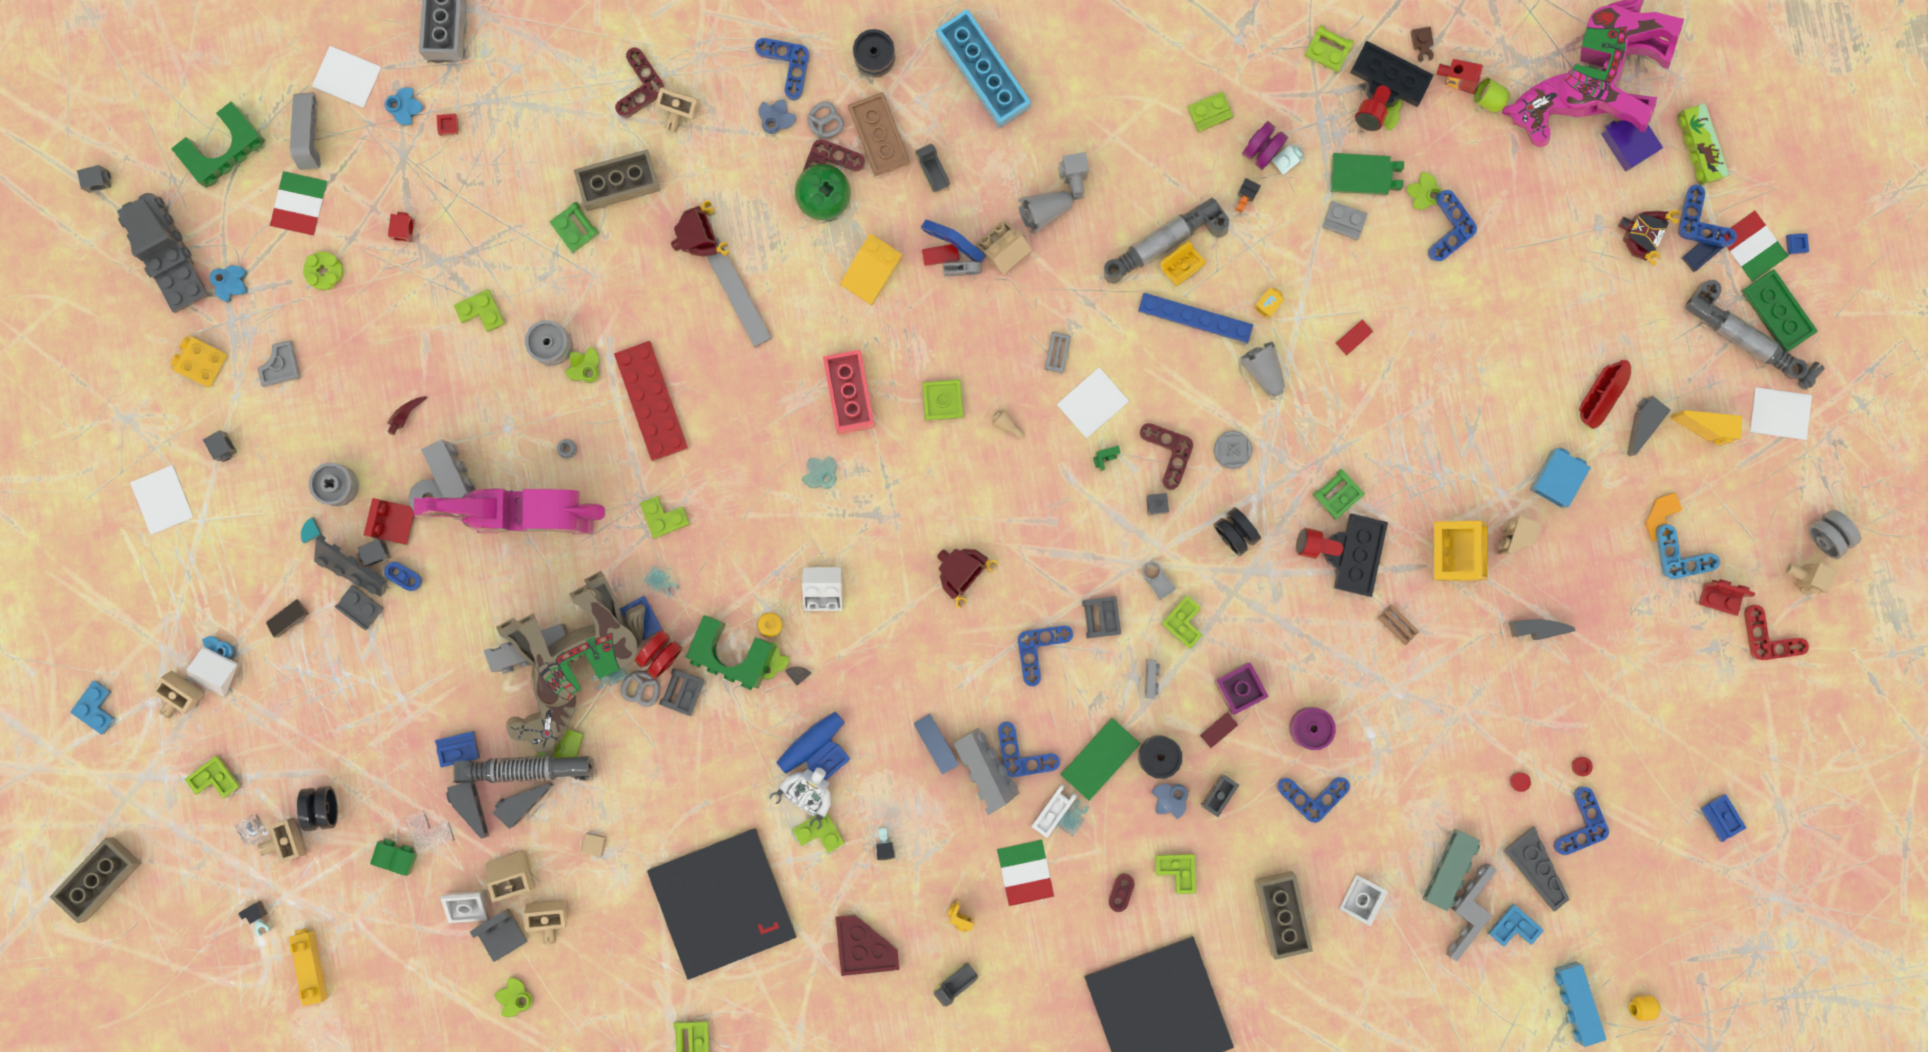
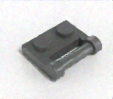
[1082,596,1121,638]
[659,668,705,716]

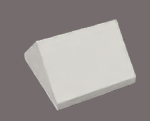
[186,647,238,697]
[1339,875,1388,926]
[441,890,488,923]

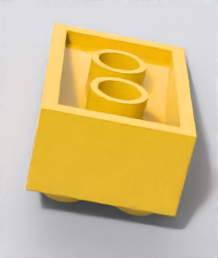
[840,233,903,305]
[1671,410,1742,446]

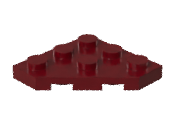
[836,914,900,976]

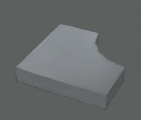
[258,340,301,387]

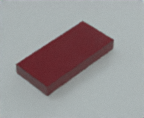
[1200,712,1238,748]

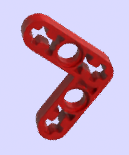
[1744,605,1809,660]

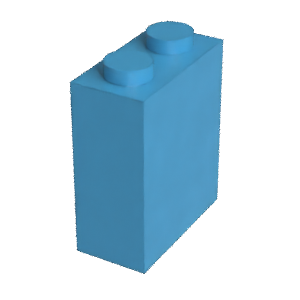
[1530,448,1591,508]

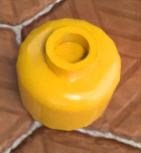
[757,612,783,637]
[1629,995,1661,1022]

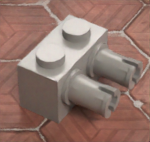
[1058,152,1089,200]

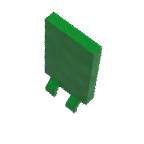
[1330,153,1404,195]

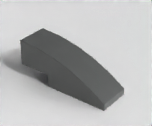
[1509,619,1576,640]

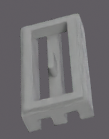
[1045,332,1071,374]

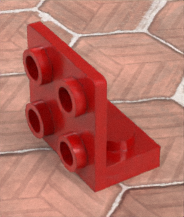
[363,498,414,545]
[1698,579,1755,616]

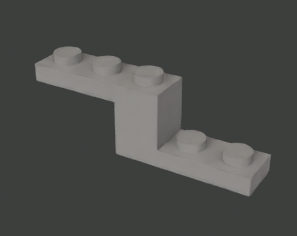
[1446,863,1497,962]

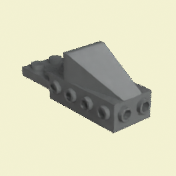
[117,193,209,313]

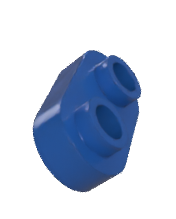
[384,562,422,591]

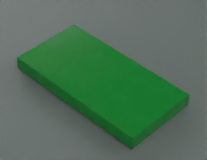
[1741,269,1818,352]
[1060,718,1141,801]

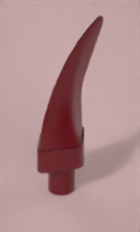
[387,396,427,435]

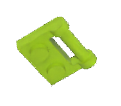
[1304,25,1354,73]
[673,1021,710,1052]

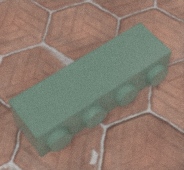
[1422,829,1480,911]

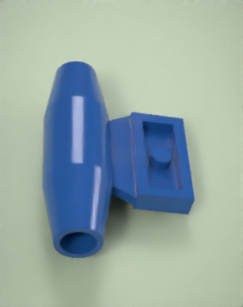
[776,711,851,780]

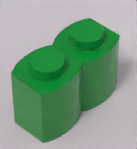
[370,838,418,876]

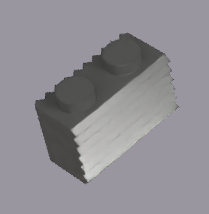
[1200,774,1239,817]

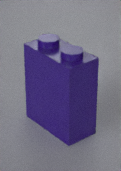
[1601,120,1663,172]

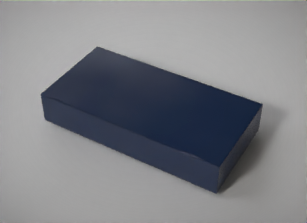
[1682,233,1724,272]

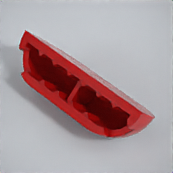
[1579,360,1631,429]

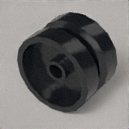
[853,29,895,78]
[1213,507,1261,557]
[1138,735,1182,779]
[297,786,338,831]

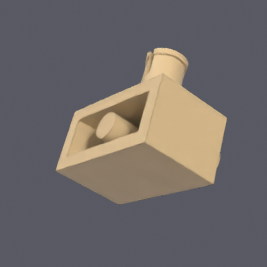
[655,87,700,132]
[1785,563,1838,595]
[151,671,204,718]
[258,818,306,863]
[524,900,568,945]

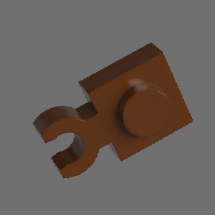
[1410,26,1434,62]

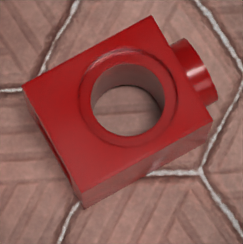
[388,212,414,242]

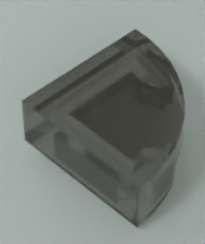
[785,667,812,686]

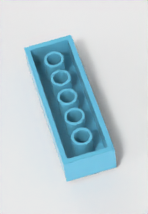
[936,9,1031,129]

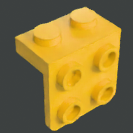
[170,334,227,387]

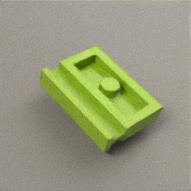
[1188,91,1234,133]

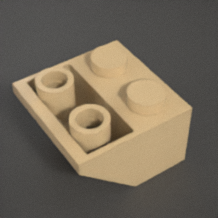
[975,220,1032,274]
[1497,516,1542,556]
[486,851,535,903]

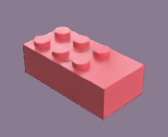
[823,350,876,435]

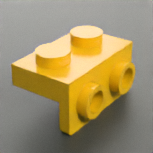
[1160,241,1206,287]
[947,900,974,932]

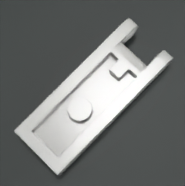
[1031,784,1077,838]

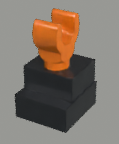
[1235,178,1261,213]

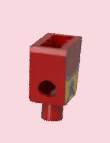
[1436,59,1483,94]

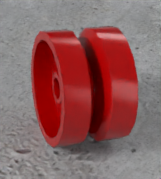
[634,630,683,679]

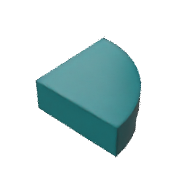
[301,517,322,543]

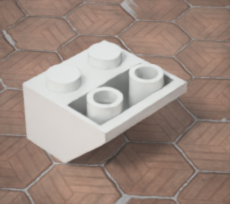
[802,567,842,611]

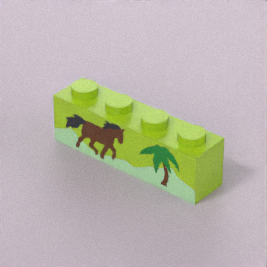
[1677,103,1729,186]

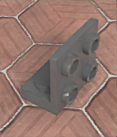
[470,908,527,962]

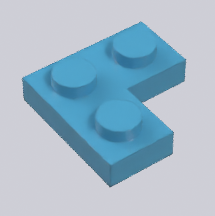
[70,681,116,734]
[1488,904,1544,947]

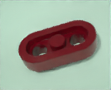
[1108,873,1135,912]

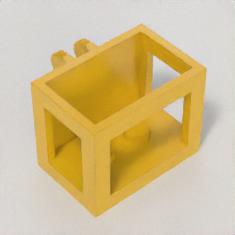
[1434,521,1488,581]

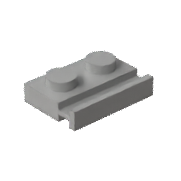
[1322,201,1368,240]
[1145,659,1160,699]

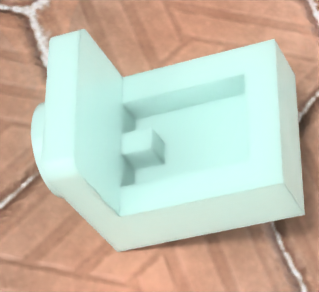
[1272,144,1305,175]

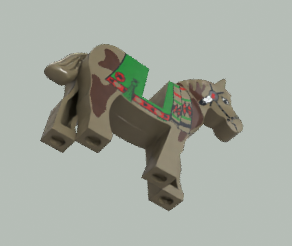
[496,571,645,756]

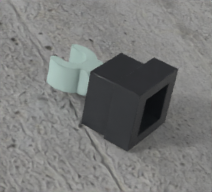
[876,827,896,861]
[238,900,271,937]

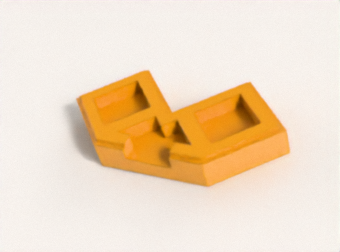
[1645,492,1682,541]

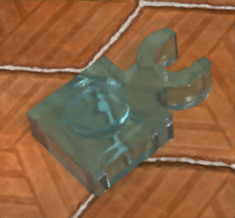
[643,566,680,597]
[591,668,628,690]
[1057,800,1089,836]

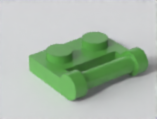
[549,202,599,253]
[1312,469,1364,520]

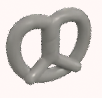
[807,101,844,138]
[621,671,660,707]

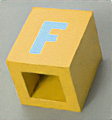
[1253,287,1285,320]

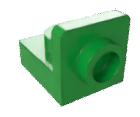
[1093,445,1121,472]

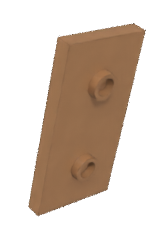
[848,92,910,176]

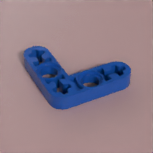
[755,38,809,101]
[1678,185,1737,247]
[1428,190,1477,261]
[920,219,986,263]
[1018,626,1073,686]
[998,722,1060,777]
[1277,777,1350,823]
[1553,786,1609,855]

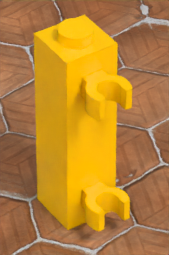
[289,928,328,1006]

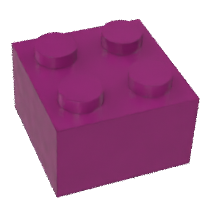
[1214,662,1269,715]

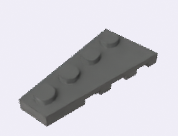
[314,534,387,597]

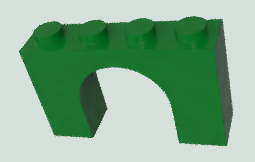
[171,101,266,188]
[685,615,777,690]

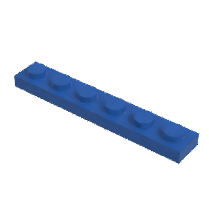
[1138,293,1254,344]

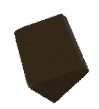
[266,599,309,638]

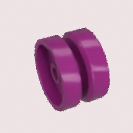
[1242,121,1289,170]
[1289,707,1336,750]

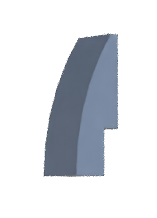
[913,714,959,775]

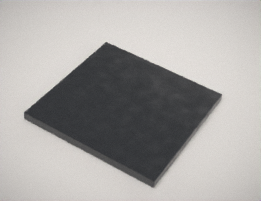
[647,828,797,980]
[1084,936,1234,1052]

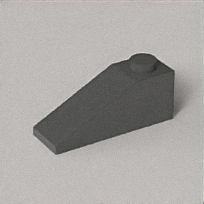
[1627,396,1671,457]
[446,781,489,839]
[493,783,554,829]

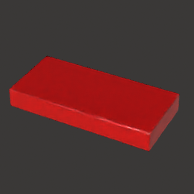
[922,244,960,266]
[1335,319,1374,356]

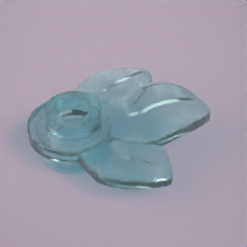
[802,456,837,489]

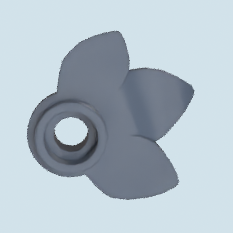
[759,99,796,134]
[1152,783,1188,819]

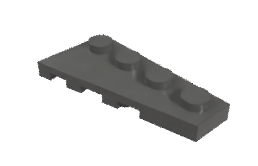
[1503,826,1570,912]

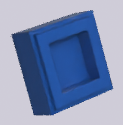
[1786,233,1809,255]

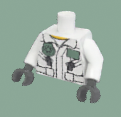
[770,768,831,830]

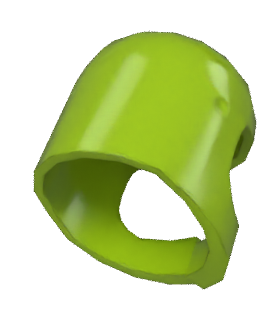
[1474,77,1510,113]

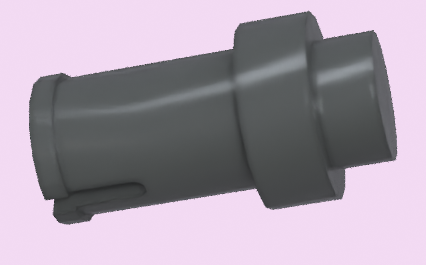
[1798,362,1825,390]

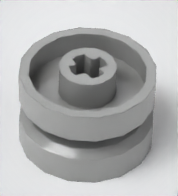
[525,320,572,366]
[309,463,359,507]
[1808,509,1861,559]

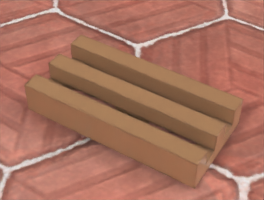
[1378,605,1420,645]

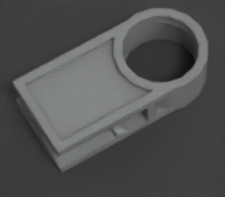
[943,262,982,276]
[1142,562,1176,600]

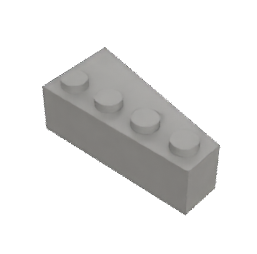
[484,624,568,674]
[953,728,1019,815]

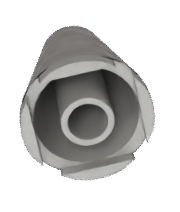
[1018,191,1073,234]
[1239,341,1285,397]

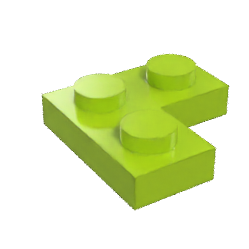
[453,289,505,332]
[640,496,690,539]
[1161,595,1203,649]
[184,755,241,798]
[792,812,845,853]
[1155,854,1196,894]

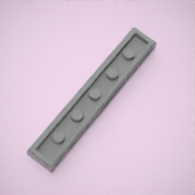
[707,238,772,347]

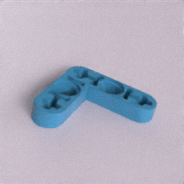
[1656,524,1720,579]

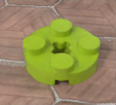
[303,252,344,290]

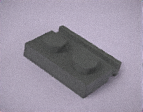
[335,585,384,630]

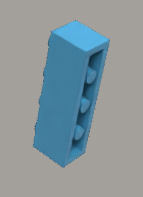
[1554,962,1607,1047]

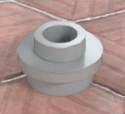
[557,439,577,458]

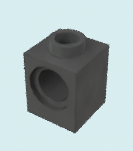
[77,165,111,193]
[203,430,237,462]
[1146,493,1169,515]
[357,539,391,566]

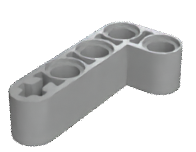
[290,92,321,170]

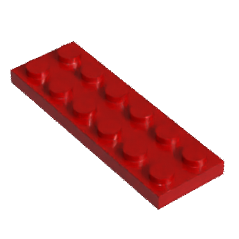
[614,341,688,461]

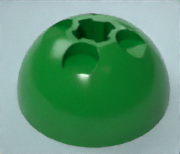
[795,164,851,221]

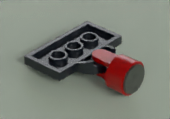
[1350,40,1434,131]
[1296,514,1388,597]

